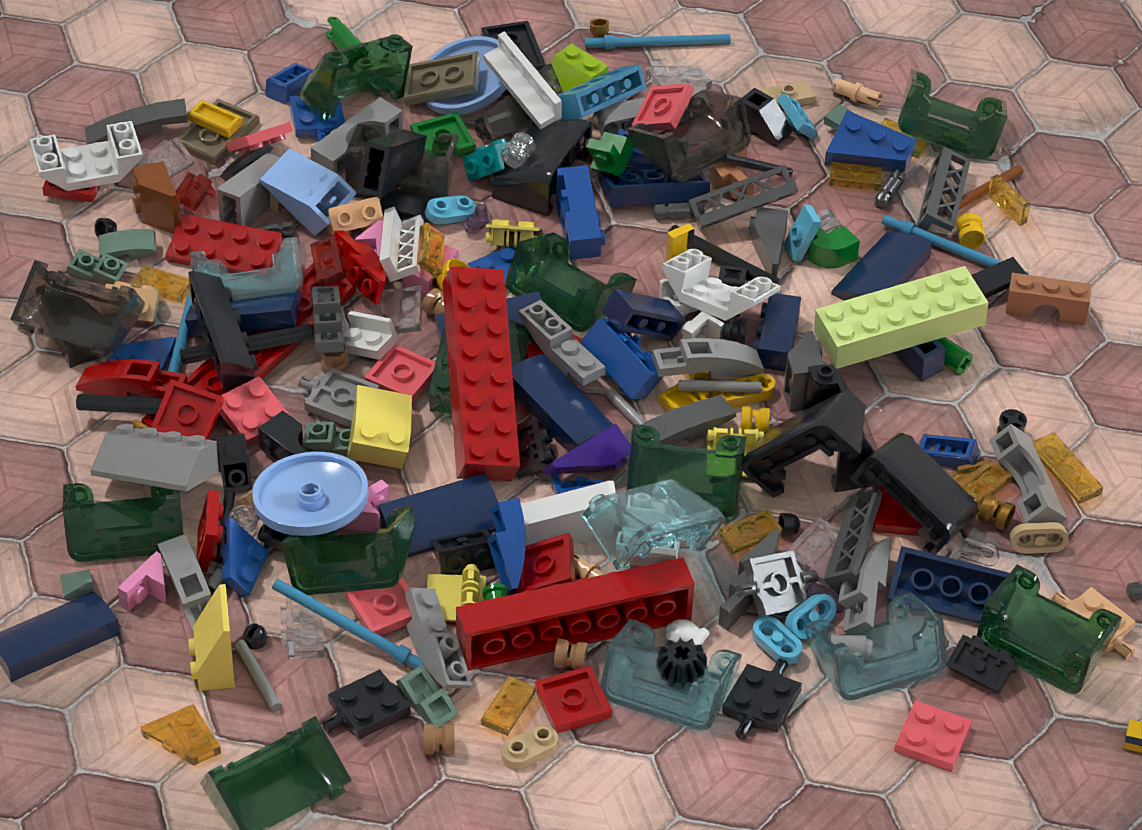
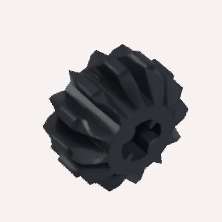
[656,637,707,688]

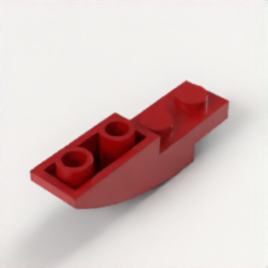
[329,230,386,305]
[75,359,188,398]

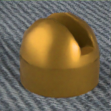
[590,18,609,38]

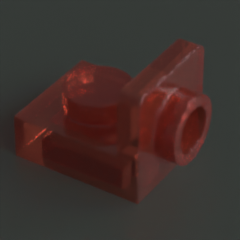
[175,172,216,212]

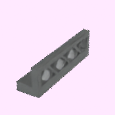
[916,147,971,232]
[688,165,798,230]
[824,489,883,597]

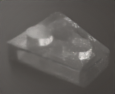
[645,66,712,90]
[374,286,423,334]
[786,516,839,589]

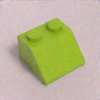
[542,43,608,95]

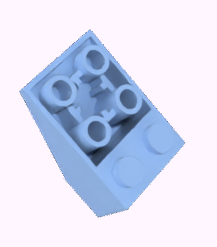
[259,148,357,236]

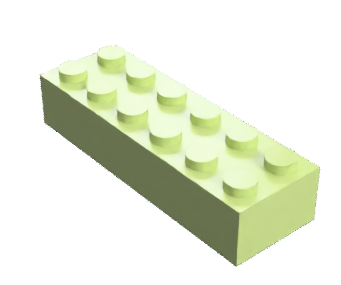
[814,266,988,369]

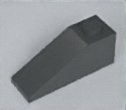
[748,207,788,277]

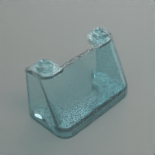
[190,237,307,302]
[582,478,725,572]
[805,593,947,701]
[600,619,742,731]

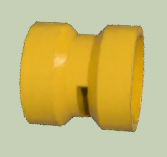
[956,213,985,249]
[740,406,770,435]

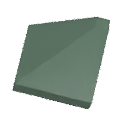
[60,569,94,599]

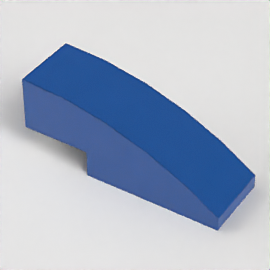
[487,498,526,594]

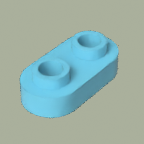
[425,195,476,225]
[785,594,836,639]
[752,616,802,665]

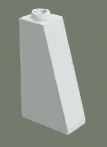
[521,481,617,546]

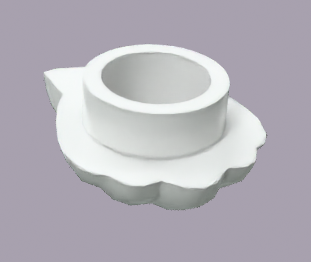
[665,619,709,645]

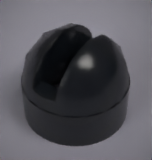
[94,218,117,238]
[778,513,801,536]
[243,623,267,650]

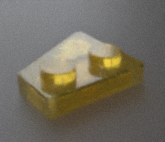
[948,459,1012,507]
[141,704,221,766]

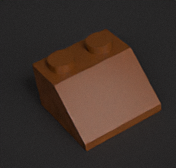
[130,161,179,234]

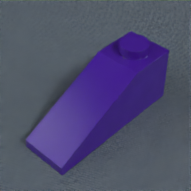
[542,423,634,475]

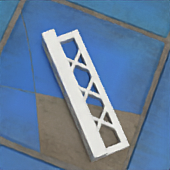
[484,31,562,130]
[380,207,424,282]

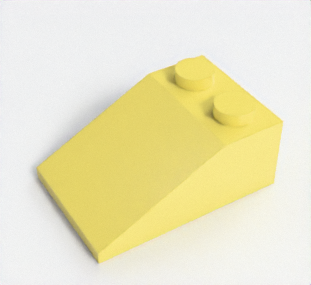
[347,385,412,469]
[188,584,235,691]

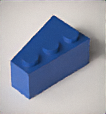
[824,110,917,173]
[556,165,605,260]
[580,318,663,399]

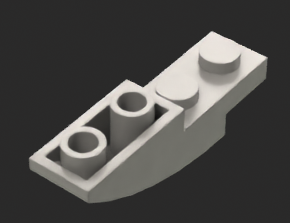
[519,300,605,386]
[652,338,764,379]
[157,534,212,635]
[838,538,890,635]
[405,587,472,688]

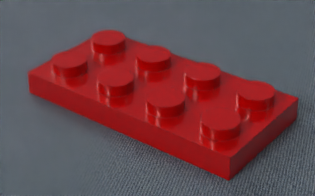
[165,213,283,281]

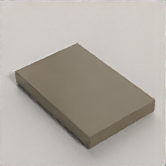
[403,51,481,106]
[174,99,260,166]

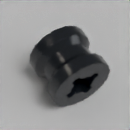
[723,318,747,345]
[997,409,1027,434]

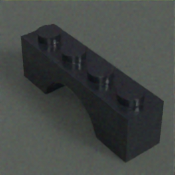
[258,410,362,468]

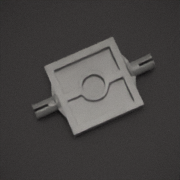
[298,367,380,428]

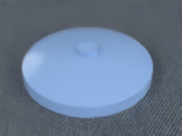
[424,36,507,115]
[252,452,369,536]

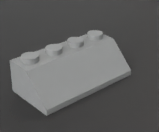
[91,424,218,492]

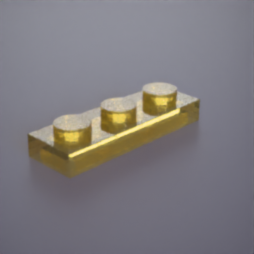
[1032,432,1103,504]

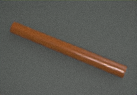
[943,165,1023,216]

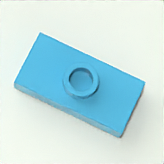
[777,93,818,139]
[783,205,822,262]

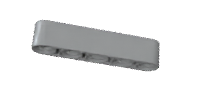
[593,86,717,136]

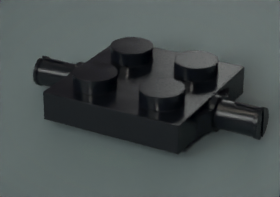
[722,659,802,740]
[322,669,411,739]

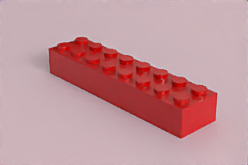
[442,266,520,481]
[456,557,695,671]

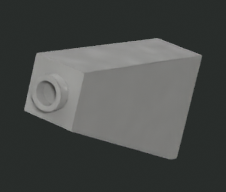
[217,153,280,227]

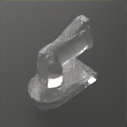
[960,527,1000,567]

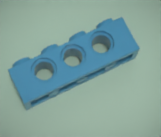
[557,64,646,120]

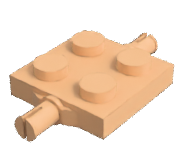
[1051,587,1135,661]

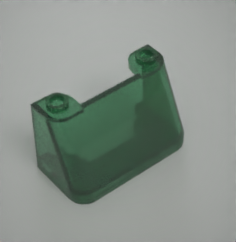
[300,34,413,119]
[898,69,1008,159]
[506,232,637,332]
[626,424,746,523]
[63,483,184,562]
[281,506,415,595]
[977,564,1122,694]
[200,716,352,830]

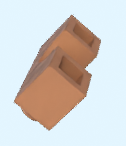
[1005,273,1092,325]

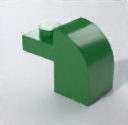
[586,132,634,176]
[808,225,860,268]

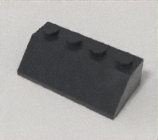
[188,271,258,391]

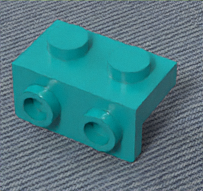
[462,139,520,181]

